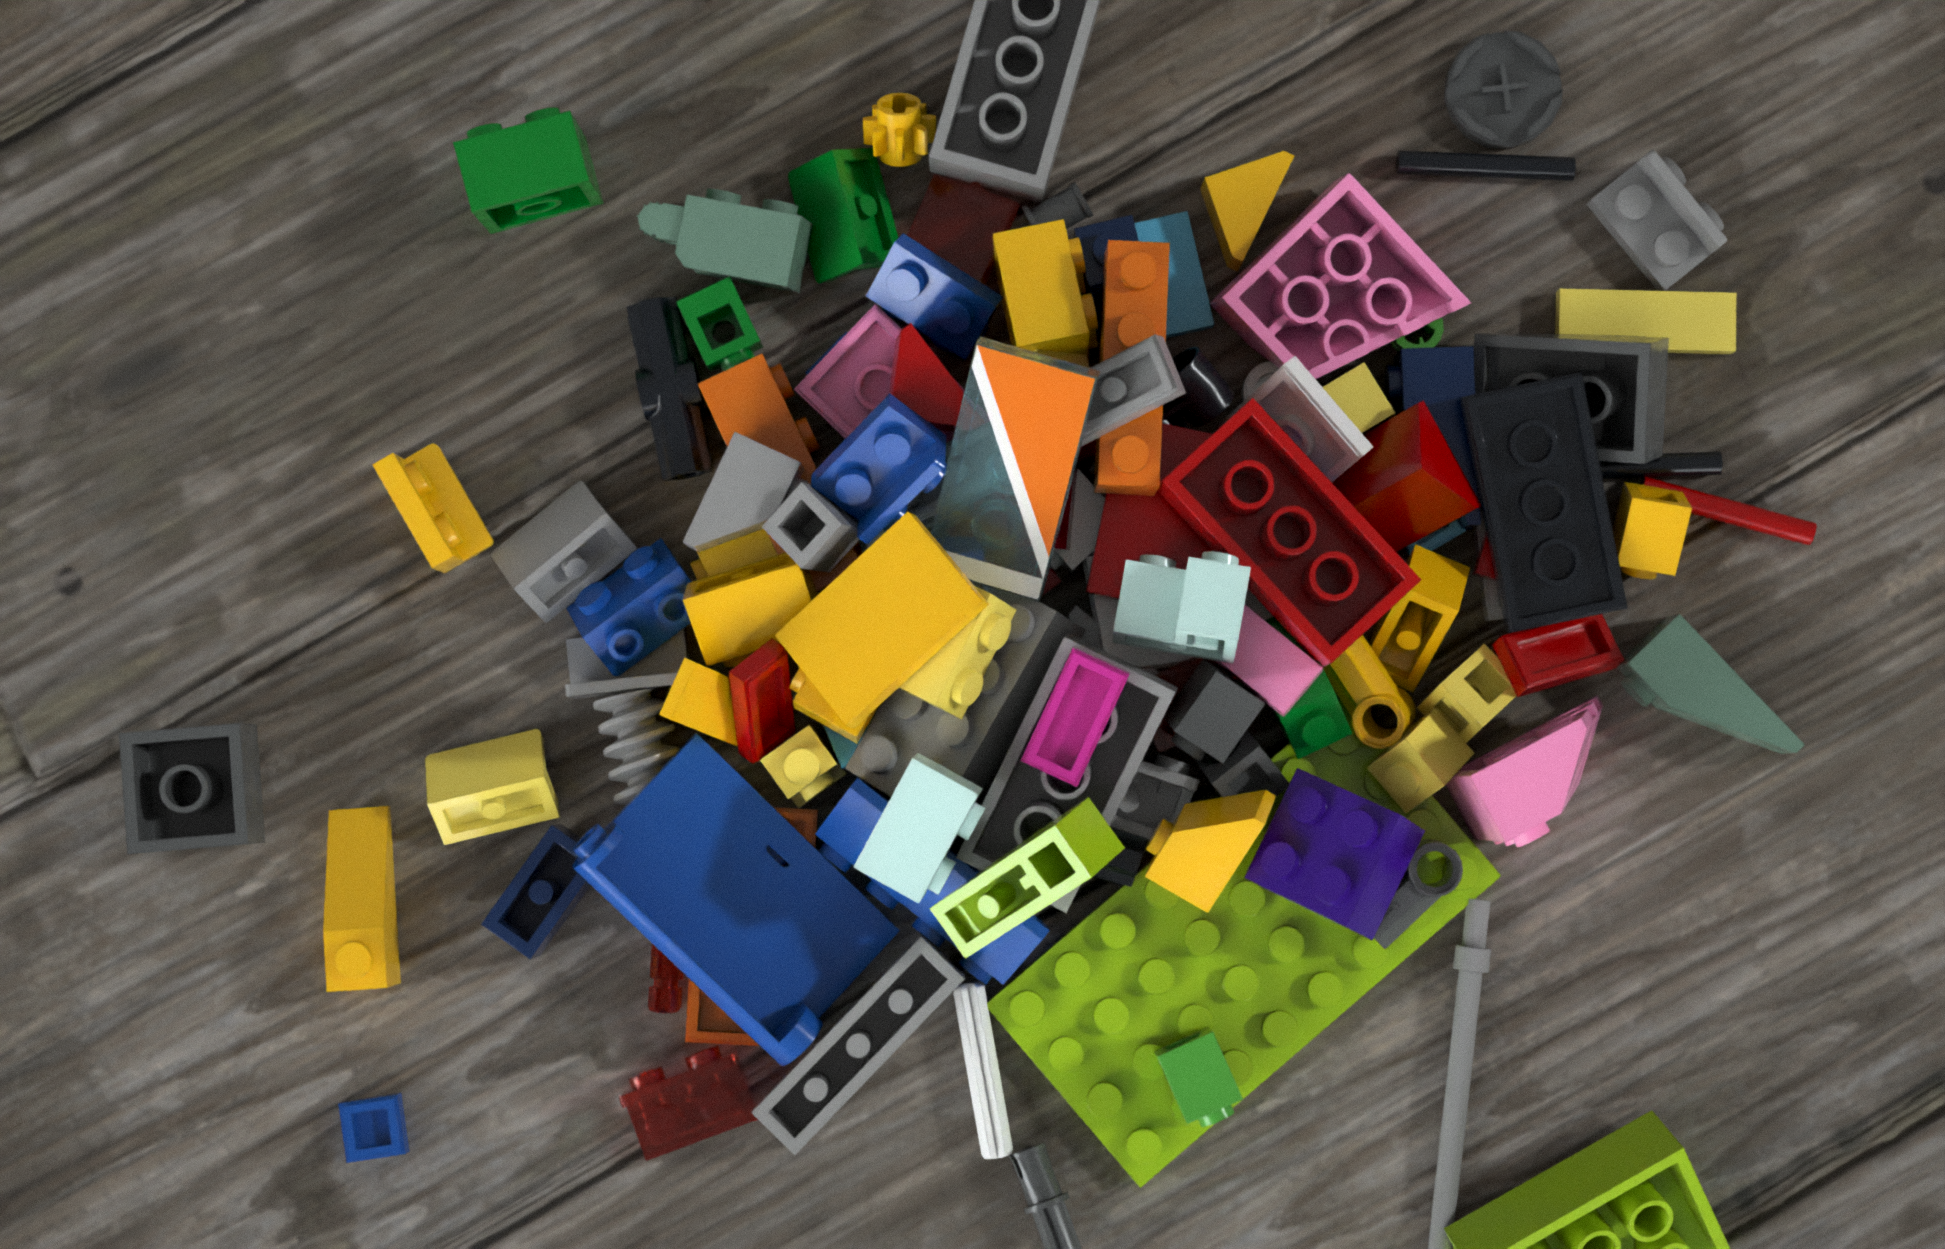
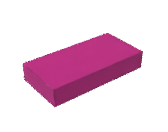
[1020,647,1130,787]

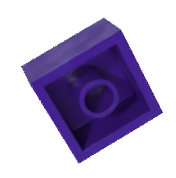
[1244,768,1425,940]

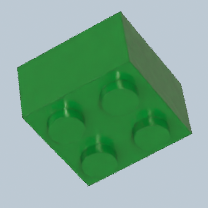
[453,107,604,234]

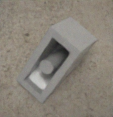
[683,432,808,552]

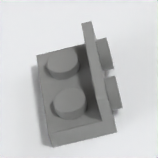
[1586,149,1728,291]

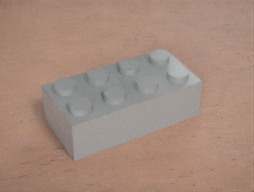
[929,0,1101,203]
[845,579,1086,805]
[956,633,1178,913]

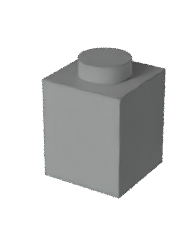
[762,482,859,573]

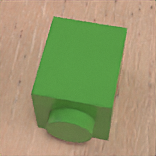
[1154,1027,1243,1127]

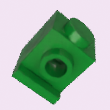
[676,276,764,373]

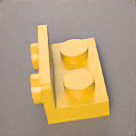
[372,443,494,573]

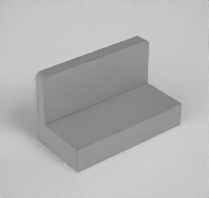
[491,481,638,623]
[565,627,689,699]

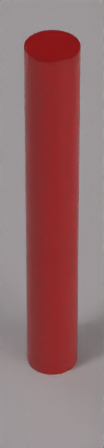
[1640,477,1817,546]

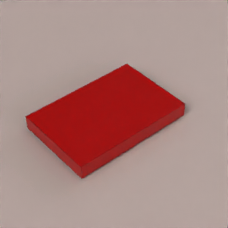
[1085,423,1213,600]

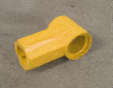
[1323,635,1416,749]

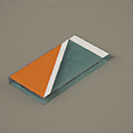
[931,337,1100,601]

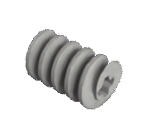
[593,688,680,805]

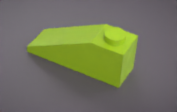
[929,797,1125,959]

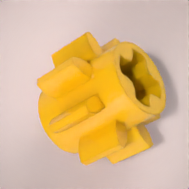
[863,93,937,167]

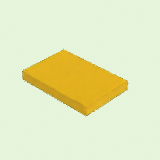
[775,511,989,728]

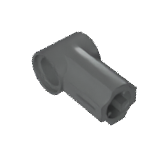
[1374,839,1463,949]

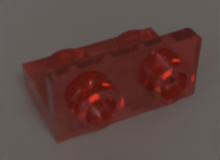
[618,1045,758,1161]

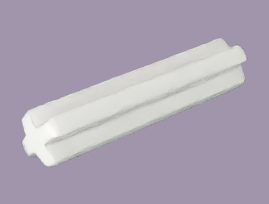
[953,981,1013,1159]

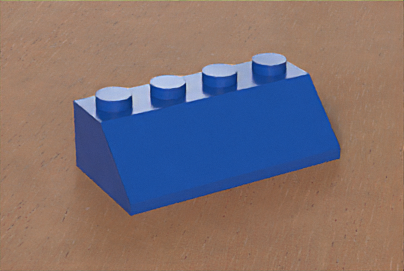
[815,777,1050,985]

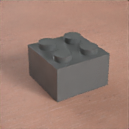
[119,723,265,854]

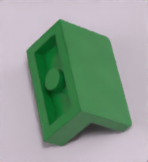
[788,148,899,284]

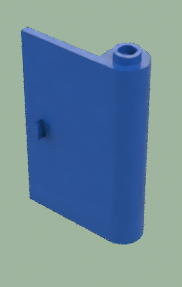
[572,733,900,1066]

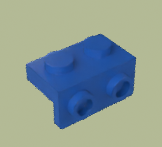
[866,233,1003,360]
[566,538,692,676]

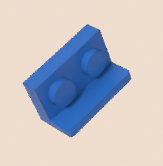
[811,393,947,544]

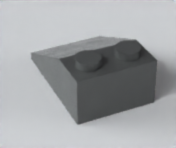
[1474,333,1669,464]

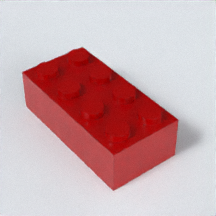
[1157,398,1421,667]

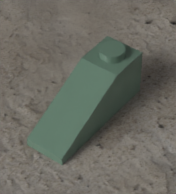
[1617,614,1805,754]

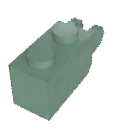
[637,188,813,293]

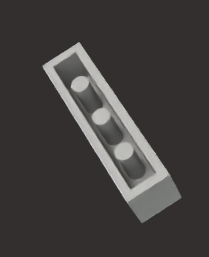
[751,934,965,1155]

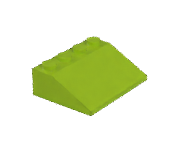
[1443,1110,1730,1249]

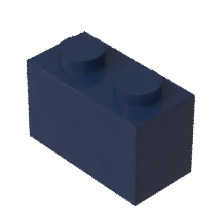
[481,824,590,960]

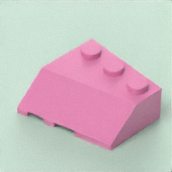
[1210,173,1471,379]
[1446,695,1603,847]

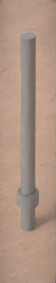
[1428,899,1491,1249]

